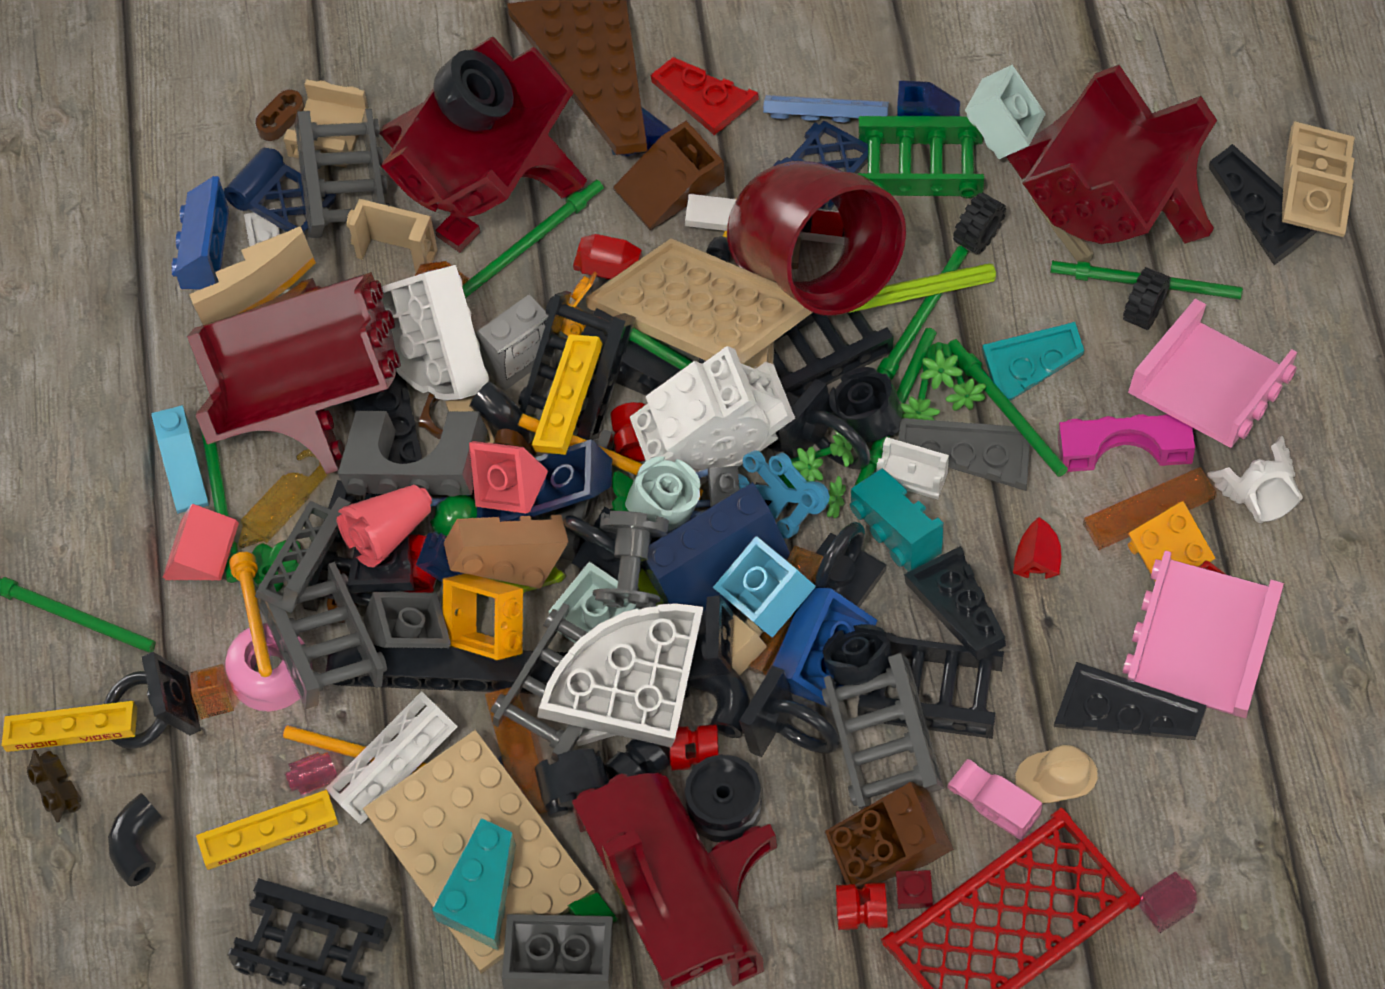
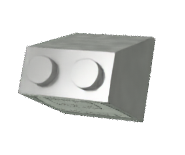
[475,294,555,390]

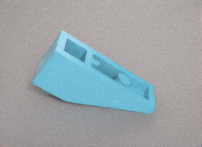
[151,405,209,514]

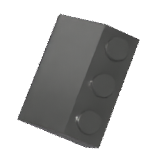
[502,914,613,989]

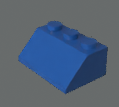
[172,176,229,289]
[772,588,877,707]

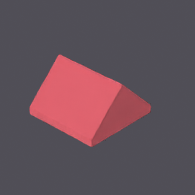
[469,441,548,514]
[163,504,239,580]

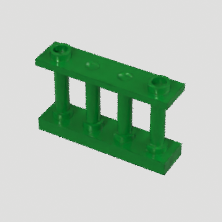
[858,116,984,198]

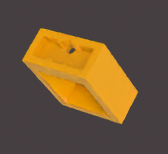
[443,573,523,660]

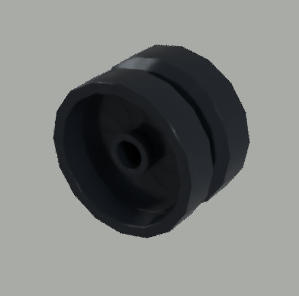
[685,754,762,842]

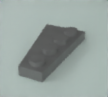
[898,418,1030,491]

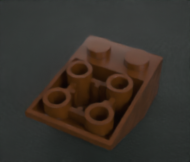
[613,120,725,230]
[825,782,954,889]

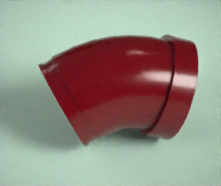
[727,161,906,315]

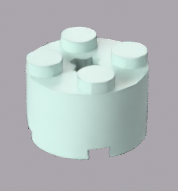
[625,457,701,533]

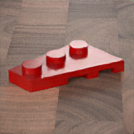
[651,57,759,136]

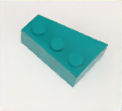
[849,468,944,572]
[432,818,516,951]

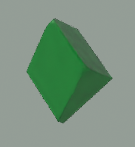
[567,892,617,923]

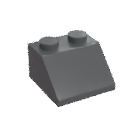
[363,592,451,648]

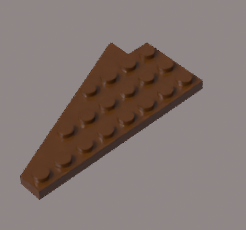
[507,0,647,155]

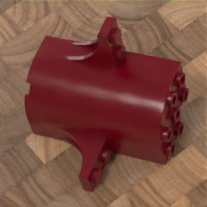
[379,37,587,217]
[1006,65,1217,244]
[187,272,401,474]
[572,773,777,989]

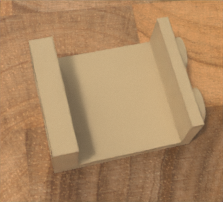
[284,79,368,168]
[347,199,438,274]

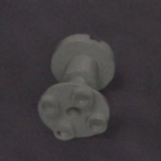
[593,511,669,609]

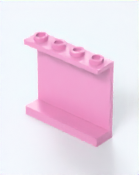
[1128,299,1297,448]
[1123,551,1284,718]

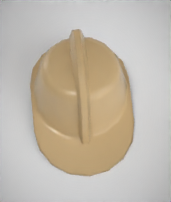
[1016,745,1098,804]

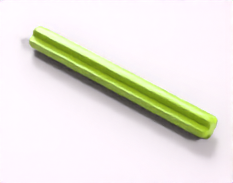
[850,263,996,312]

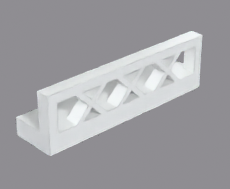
[325,691,457,824]

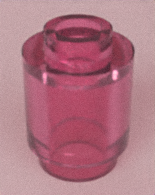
[285,752,337,795]

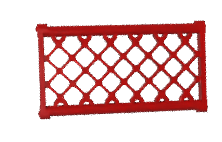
[881,808,1142,989]

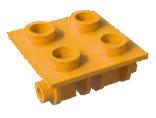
[560,272,597,336]
[1128,501,1216,582]

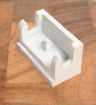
[877,437,949,500]

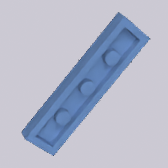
[763,95,889,122]

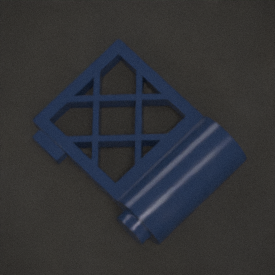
[773,120,868,210]
[224,147,336,235]

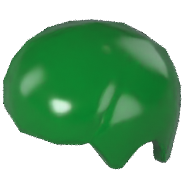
[430,495,477,537]

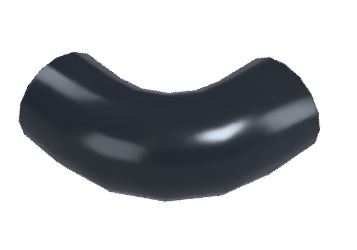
[469,381,531,444]
[690,668,751,738]
[108,793,163,887]

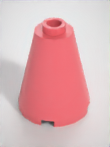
[337,485,432,568]

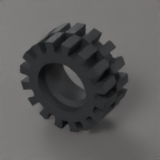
[953,192,1006,254]
[1123,267,1171,330]

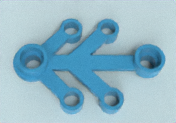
[738,450,830,539]

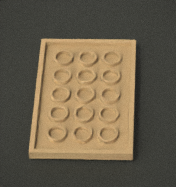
[586,238,813,364]
[362,730,595,974]

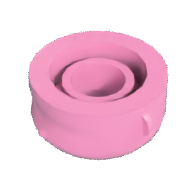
[225,623,312,712]

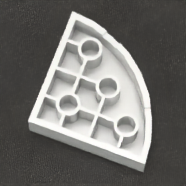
[382,265,489,400]
[537,604,703,747]

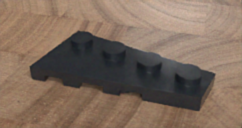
[1209,144,1318,265]
[349,372,422,464]
[904,546,1006,661]

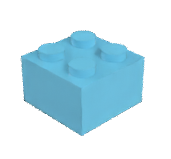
[713,536,816,638]

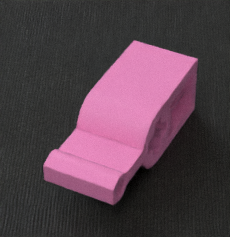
[948,759,1042,840]

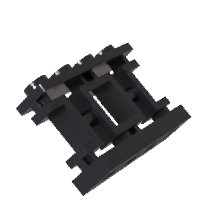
[228,878,392,989]

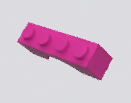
[1058,414,1195,472]

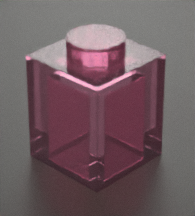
[1139,871,1197,934]

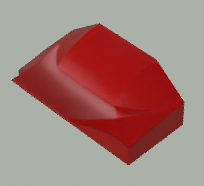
[573,234,642,279]

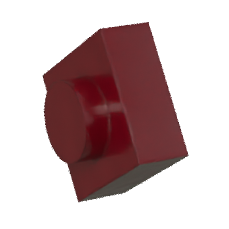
[435,215,480,253]
[896,870,933,909]

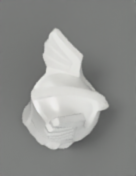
[1207,436,1303,523]

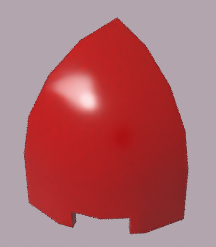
[1013,517,1062,579]

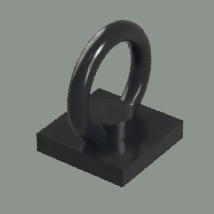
[778,378,870,470]
[563,506,660,581]
[801,522,886,607]
[104,652,201,749]
[740,666,840,758]

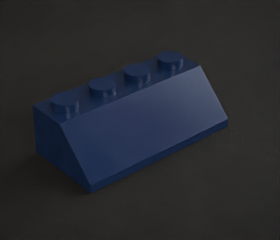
[477,439,612,522]

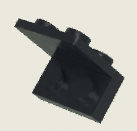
[688,595,733,680]

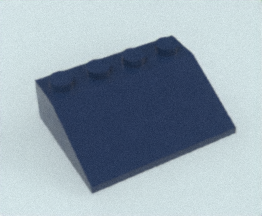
[640,482,798,614]

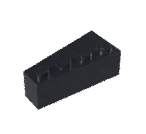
[581,308,693,396]

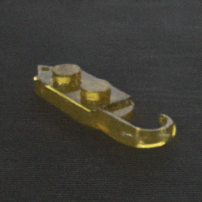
[238,449,328,549]

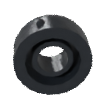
[433,50,513,131]

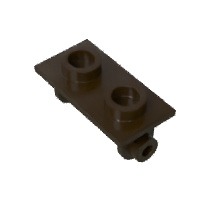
[27,750,81,823]

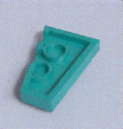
[981,322,1084,401]

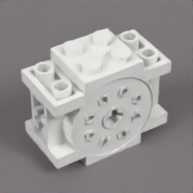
[630,346,795,485]

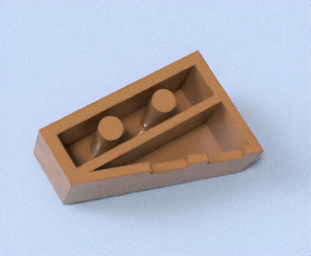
[444,515,569,589]

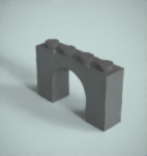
[338,411,488,496]

